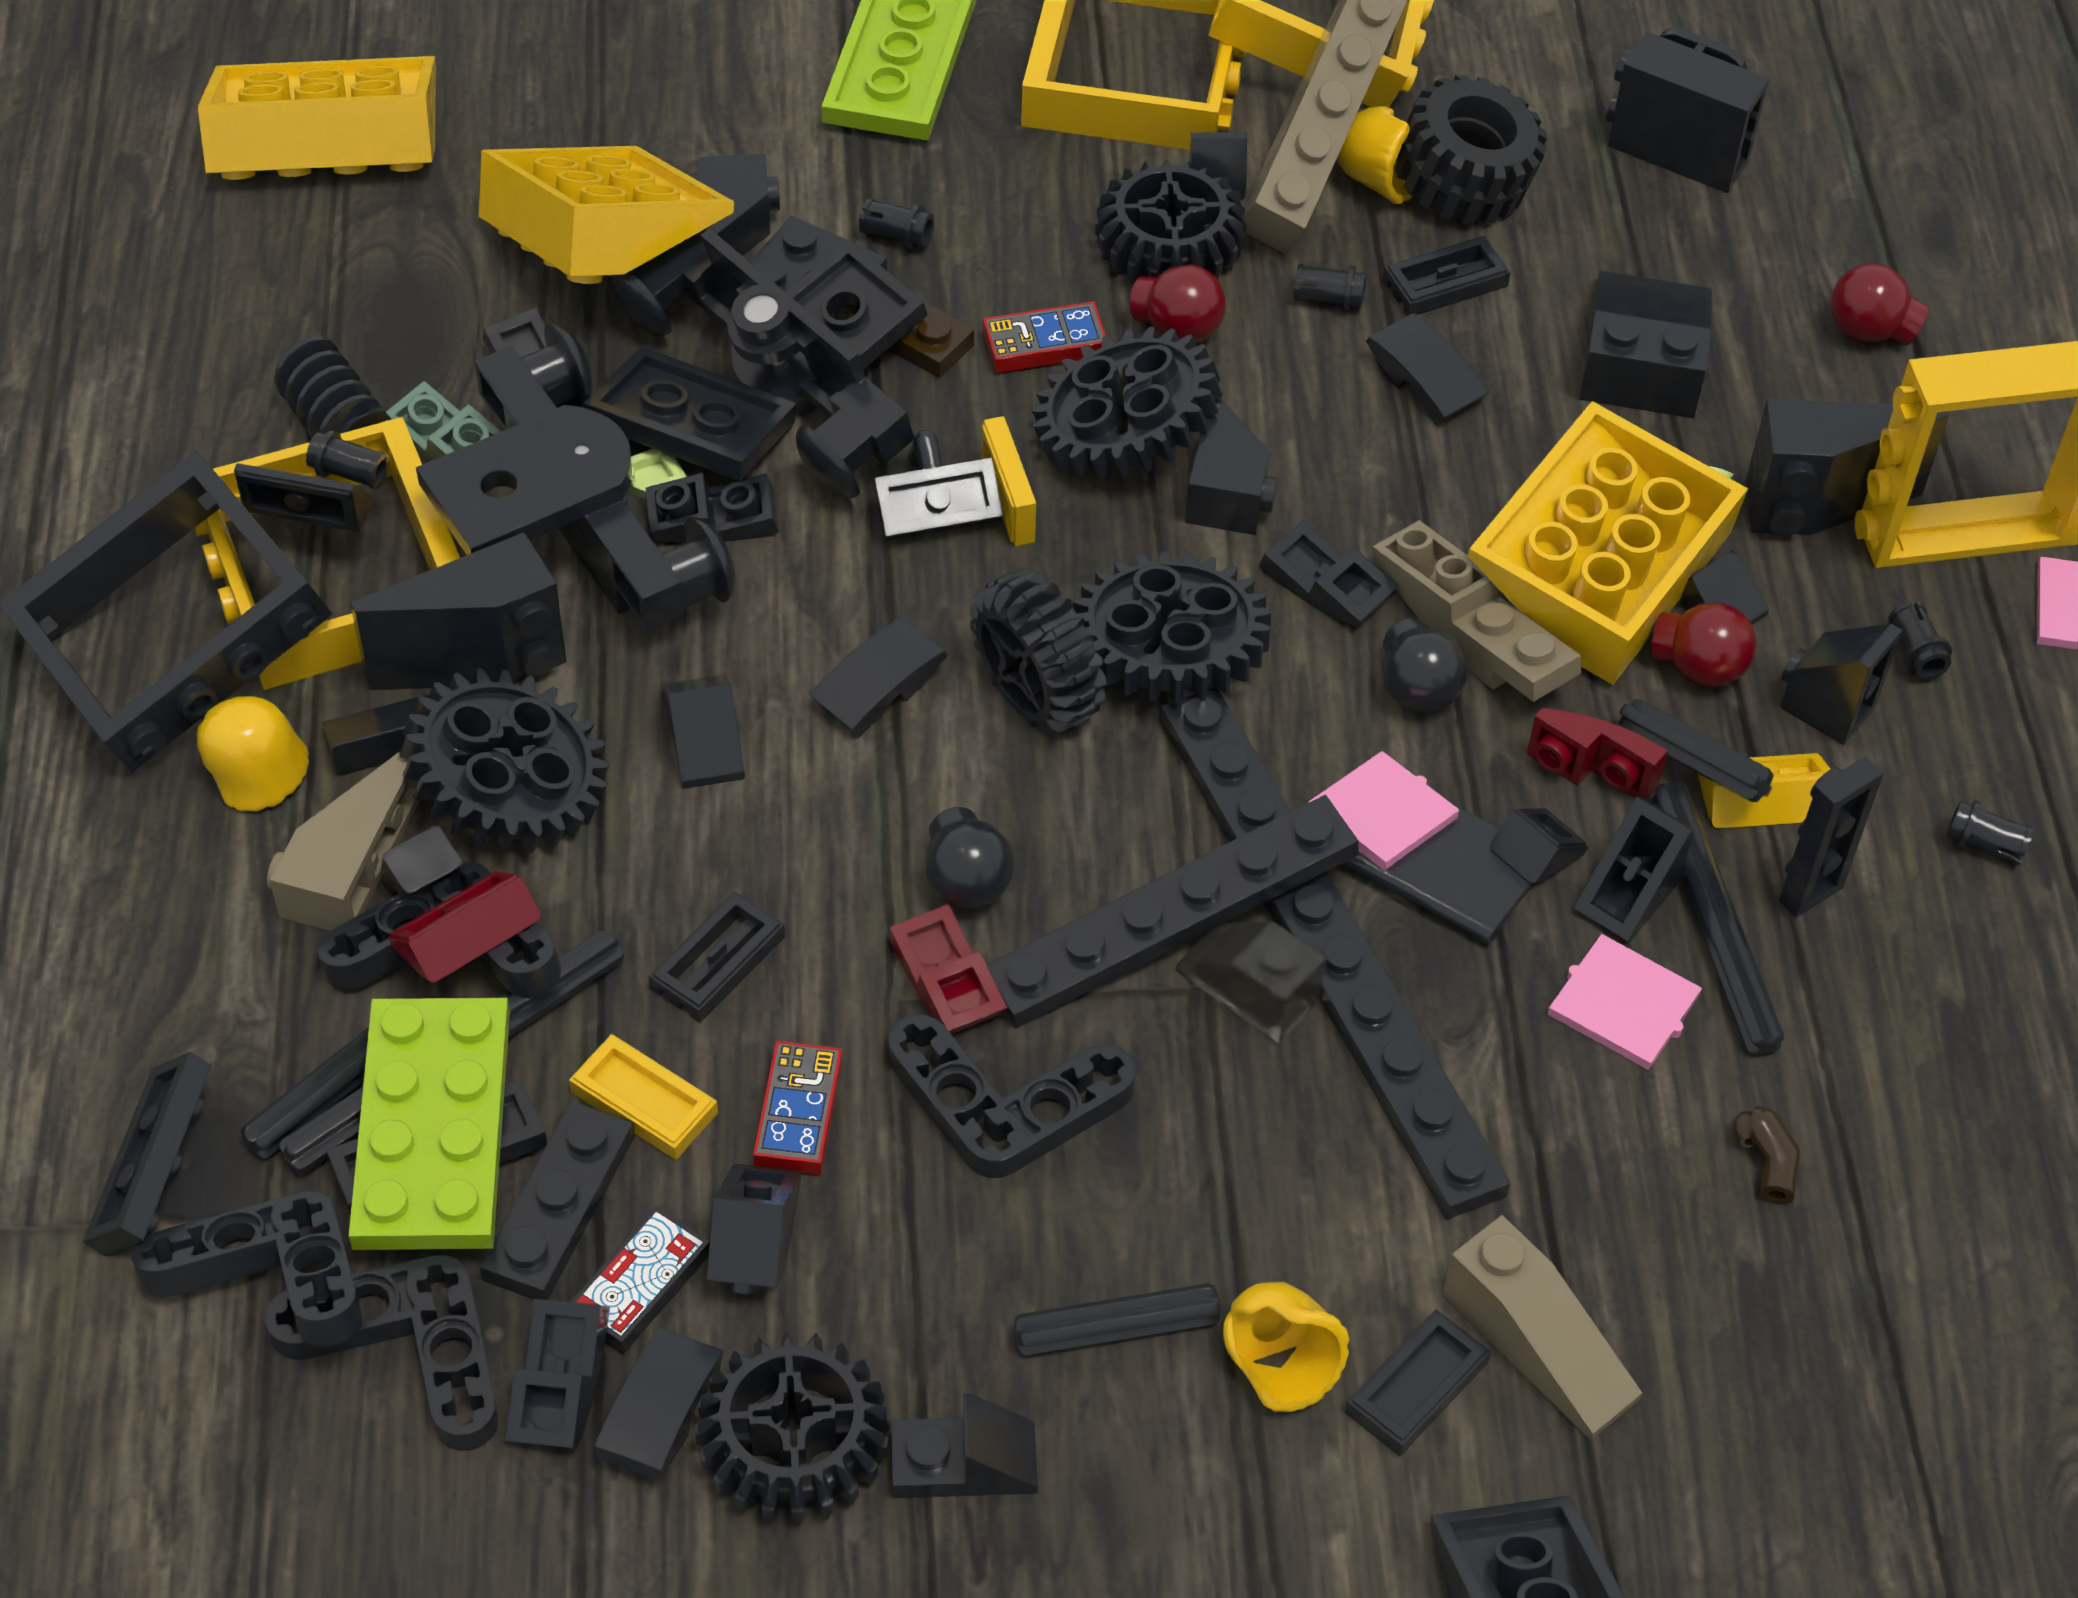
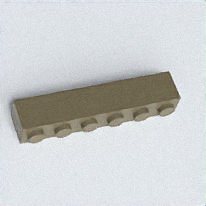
[1242,0,1407,253]

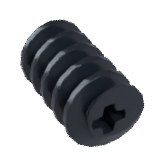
[274,336,391,438]

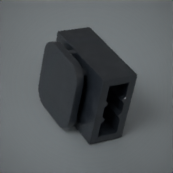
[1606,28,1770,193]

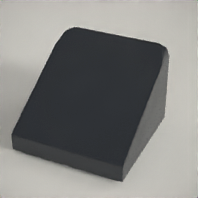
[1189,132,1247,201]
[1682,551,1769,624]
[1490,808,1589,883]
[380,826,461,895]

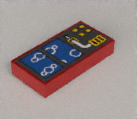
[983,301,1106,373]
[753,1041,843,1175]

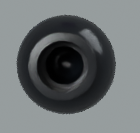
[1382,619,1468,712]
[925,807,1014,909]

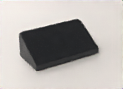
[234,463,372,532]
[321,694,429,775]

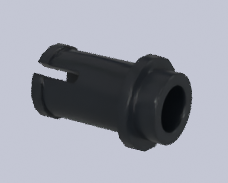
[859,198,934,250]
[1294,263,1367,312]
[306,430,389,490]
[1887,601,1953,680]
[1946,800,2035,866]

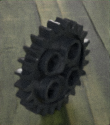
[1032,327,1223,480]
[1073,551,1271,703]
[399,669,609,853]

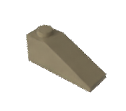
[267,752,420,931]
[1442,1215,1643,1440]

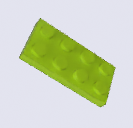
[821,0,977,141]
[349,998,510,1250]

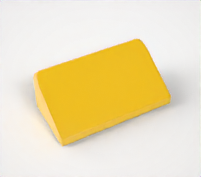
[1697,753,1830,828]

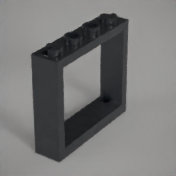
[0,450,333,773]

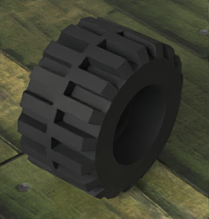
[1395,75,1547,225]

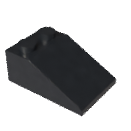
[1579,271,1712,419]
[1745,399,1949,535]
[350,533,567,690]
[1430,1495,1625,1598]

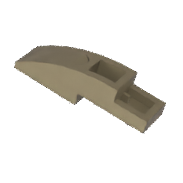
[1372,520,1581,702]

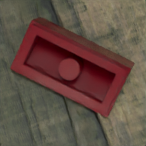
[388,871,541,982]

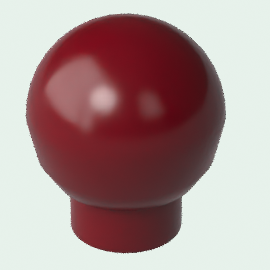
[1831,263,1928,346]
[1130,264,1226,344]
[1652,602,1757,687]

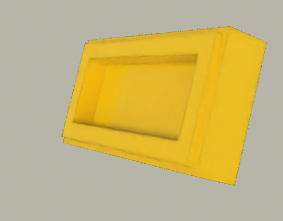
[981,416,1036,546]
[569,1034,718,1160]

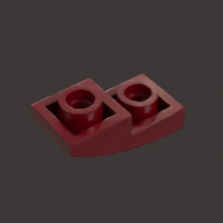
[1527,708,1668,800]

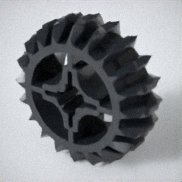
[1095,158,1246,285]
[970,568,1107,736]
[695,1331,891,1526]

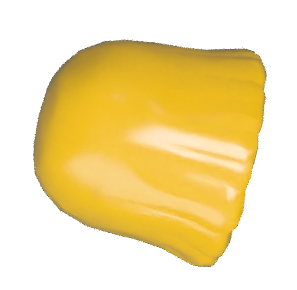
[1337,106,1413,204]
[197,696,309,812]
[1223,1282,1350,1412]

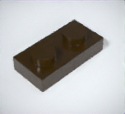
[848,302,975,378]

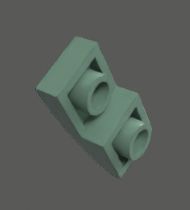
[386,381,501,462]

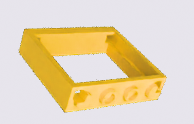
[1021,0,1246,150]
[1208,0,1434,107]
[1855,341,2078,568]
[194,417,460,690]

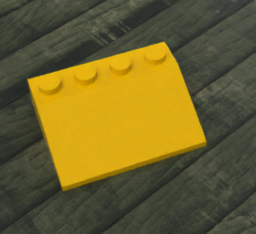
[198,56,436,180]
[479,146,734,284]
[1467,401,1748,685]

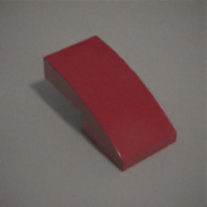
[887,904,1007,1034]

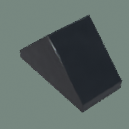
[662,674,745,789]
[1573,797,1695,941]

